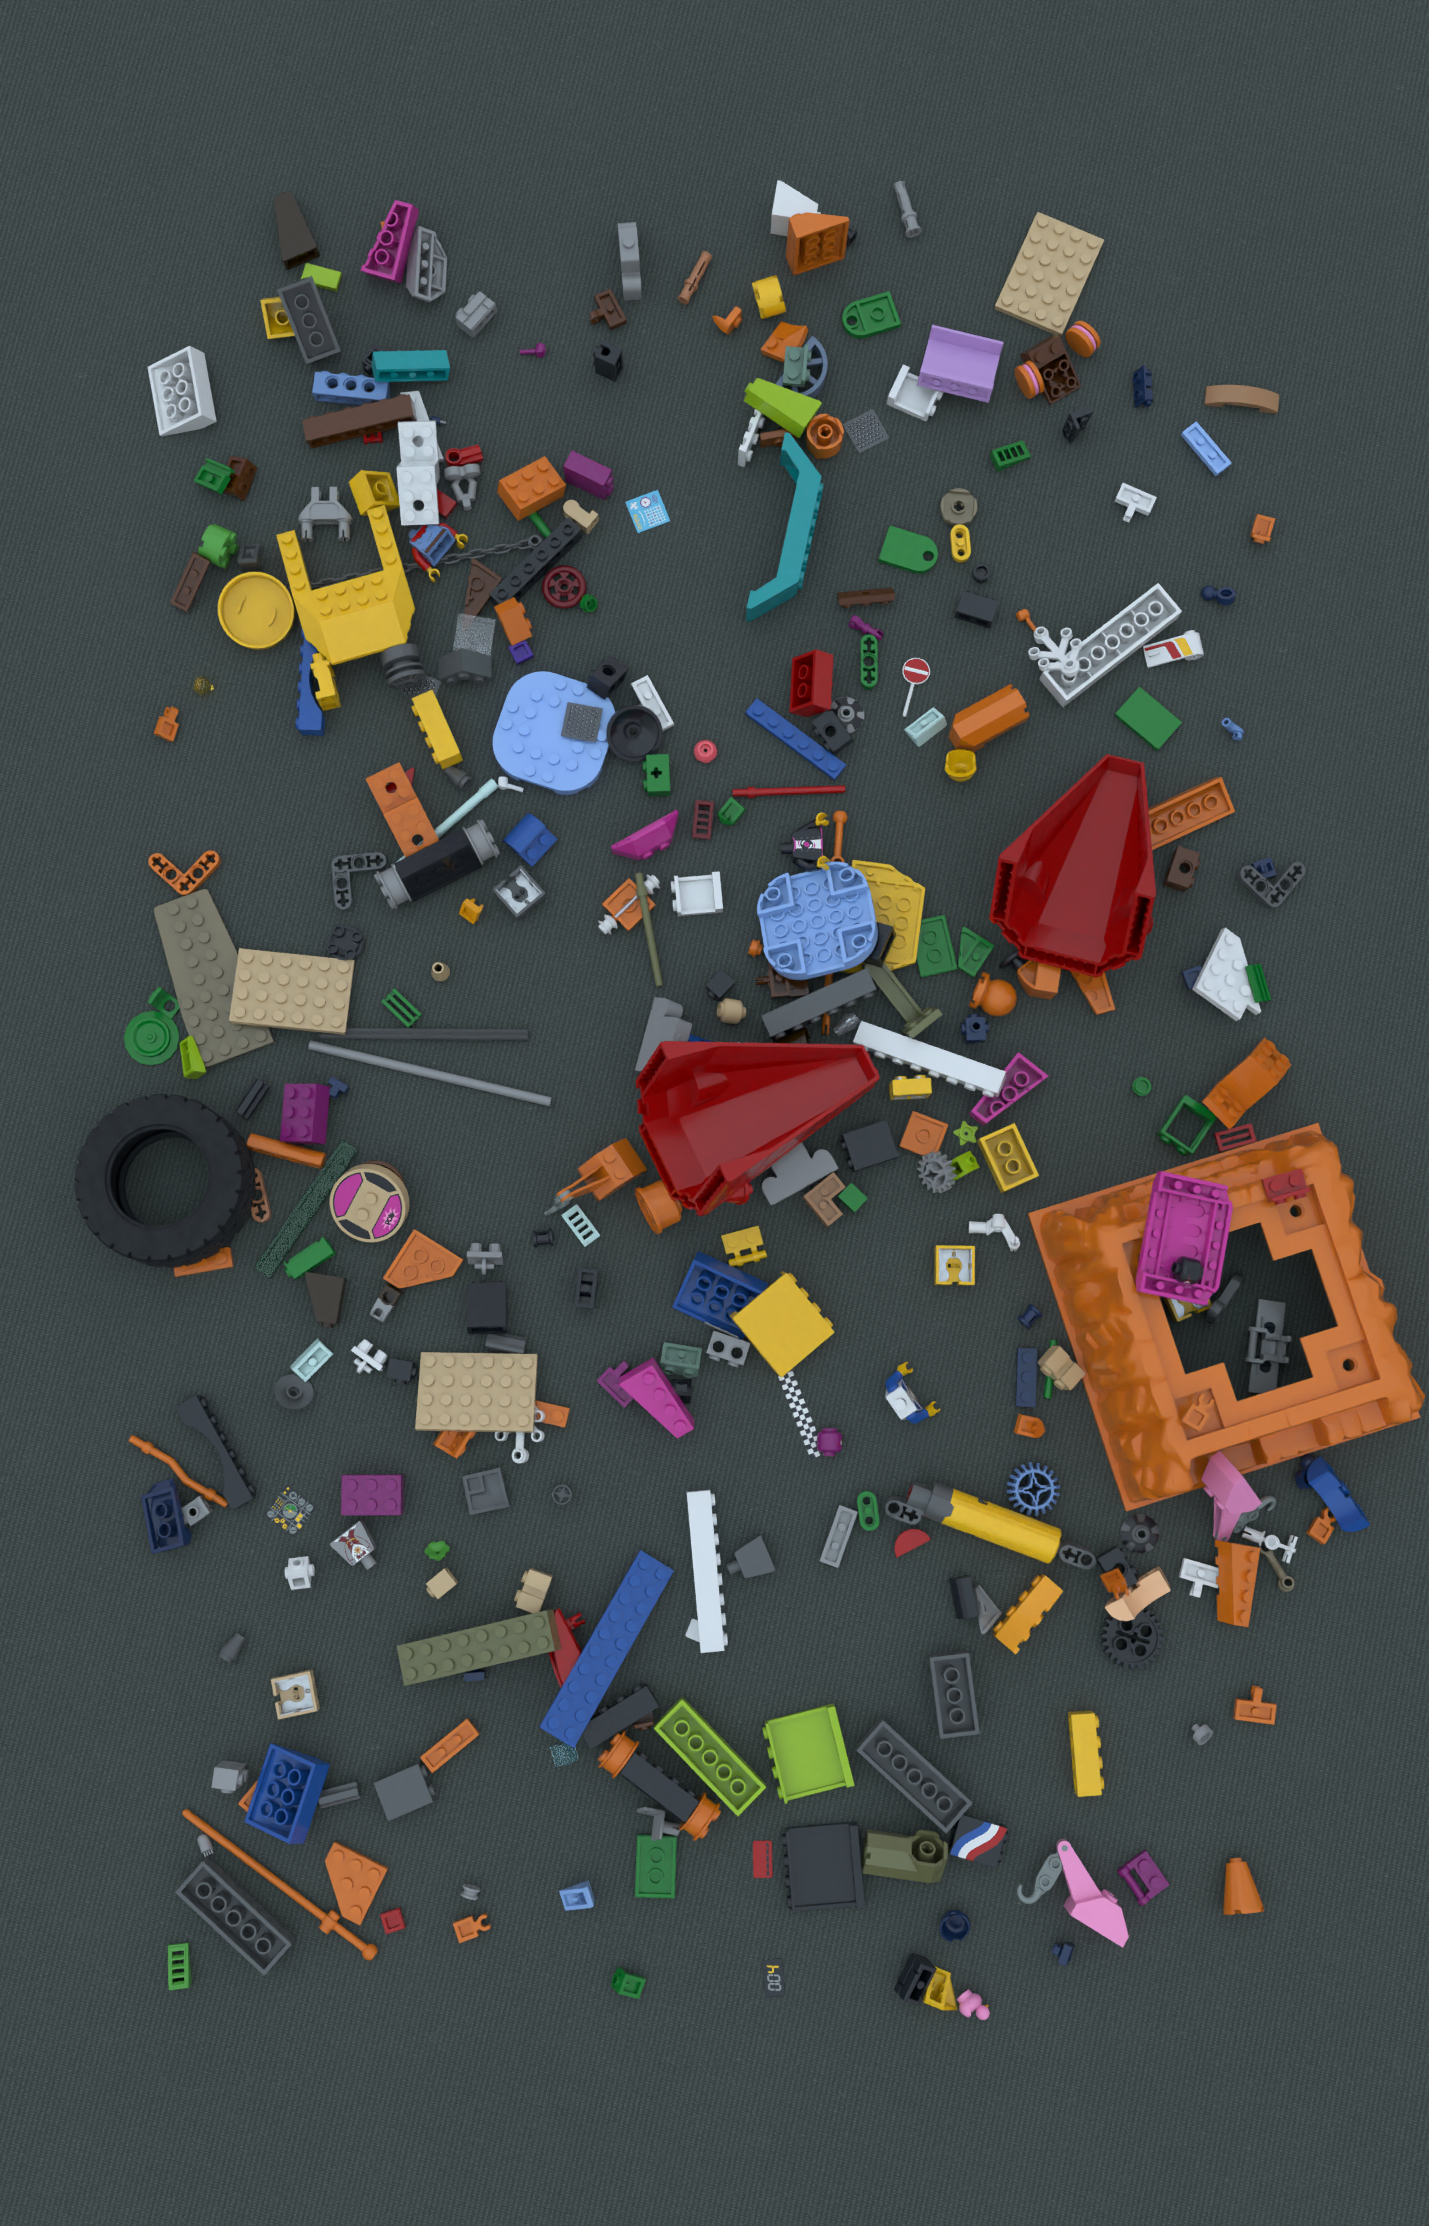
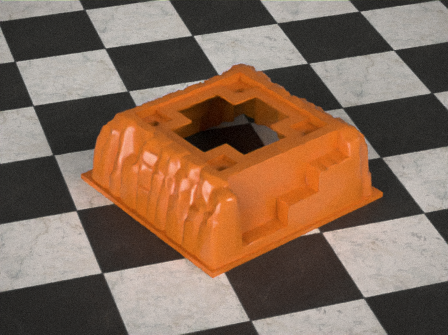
[1027,1123,1425,1511]

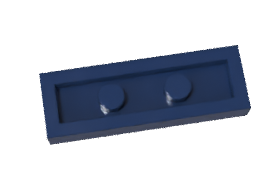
[1015,1348,1037,1407]

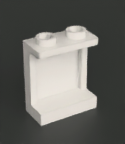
[887,365,944,422]
[671,871,723,917]

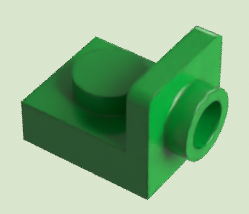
[611,1967,646,1999]

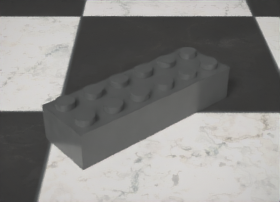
[761,968,876,1040]
[855,1717,973,1834]
[175,1856,296,1976]

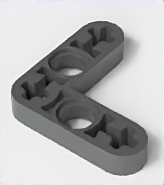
[332,852,388,911]
[1236,862,1305,908]
[1206,1273,1244,1325]

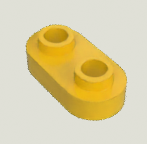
[950,524,971,563]

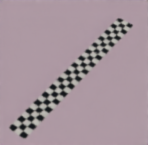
[778,1369,823,1459]

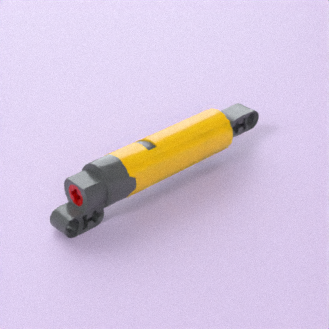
[885,1480,1096,1569]

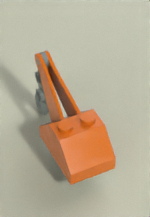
[544,1138,647,1215]

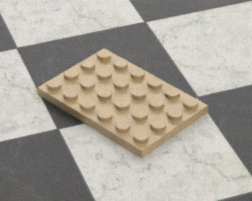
[994,212,1104,337]
[229,948,355,1035]
[415,1352,538,1433]

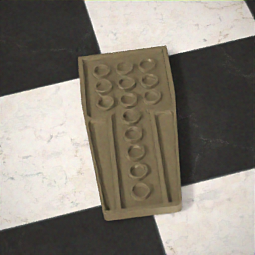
[154,889,275,1069]

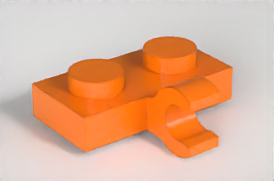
[1233,1685,1277,1725]

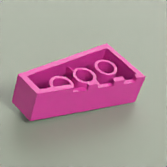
[360,200,419,284]
[968,1052,1048,1126]
[619,1358,695,1438]

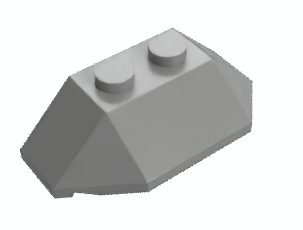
[406,226,447,302]

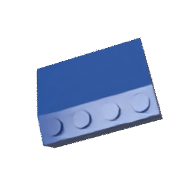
[672,1251,768,1340]
[244,1743,330,1844]

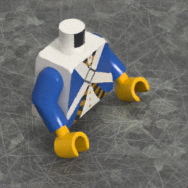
[885,1362,940,1424]

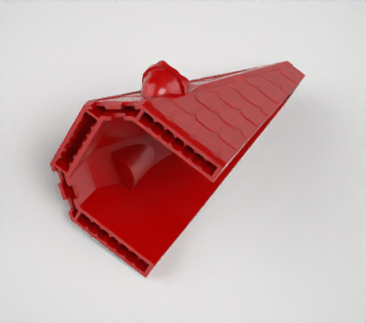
[989,754,1156,978]
[635,1041,880,1217]

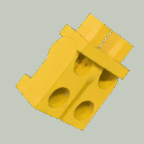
[310,653,341,711]

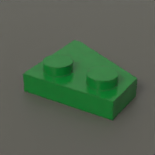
[957,926,994,978]

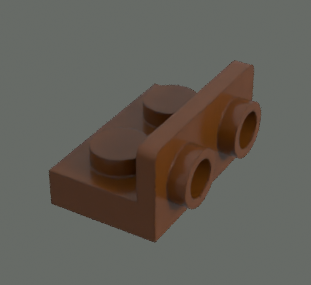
[223,456,257,501]

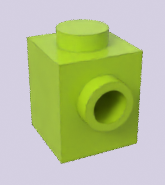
[950,1151,979,1181]

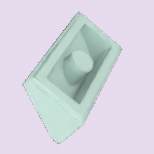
[904,707,947,747]
[290,1338,333,1382]

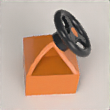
[999,949,1061,1000]

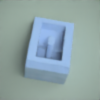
[559,1880,595,1911]

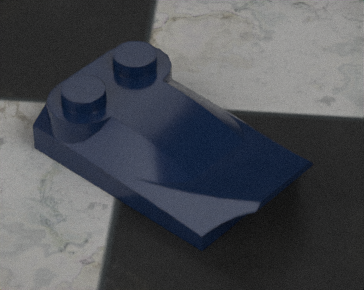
[141,1478,192,1554]

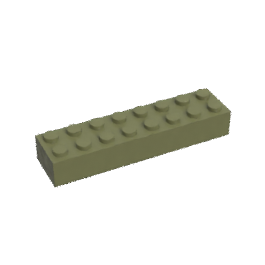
[397,1609,561,1686]

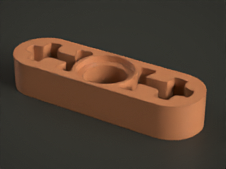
[251,1168,271,1223]

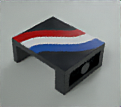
[948,1813,1009,1868]

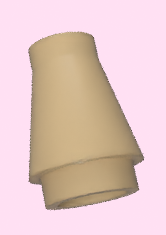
[431,962,450,981]

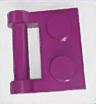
[1117,1850,1169,1906]

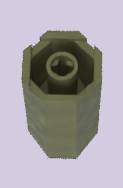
[861,1829,948,1883]

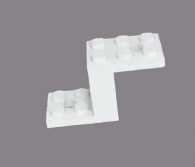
[396,421,440,525]

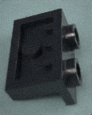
[1062,405,1093,443]

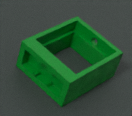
[1157,1094,1217,1156]

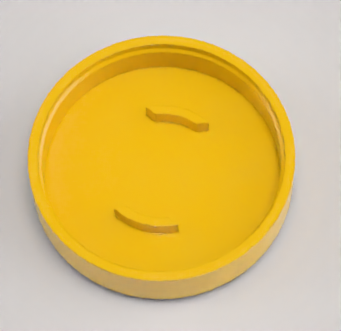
[218,572,295,650]

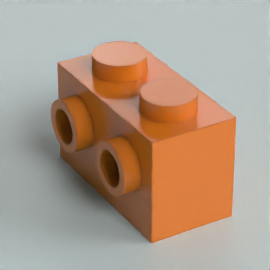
[494,597,532,646]

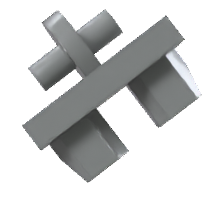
[467,1243,503,1275]

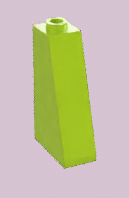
[744,378,822,438]

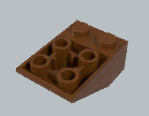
[1020,335,1081,405]

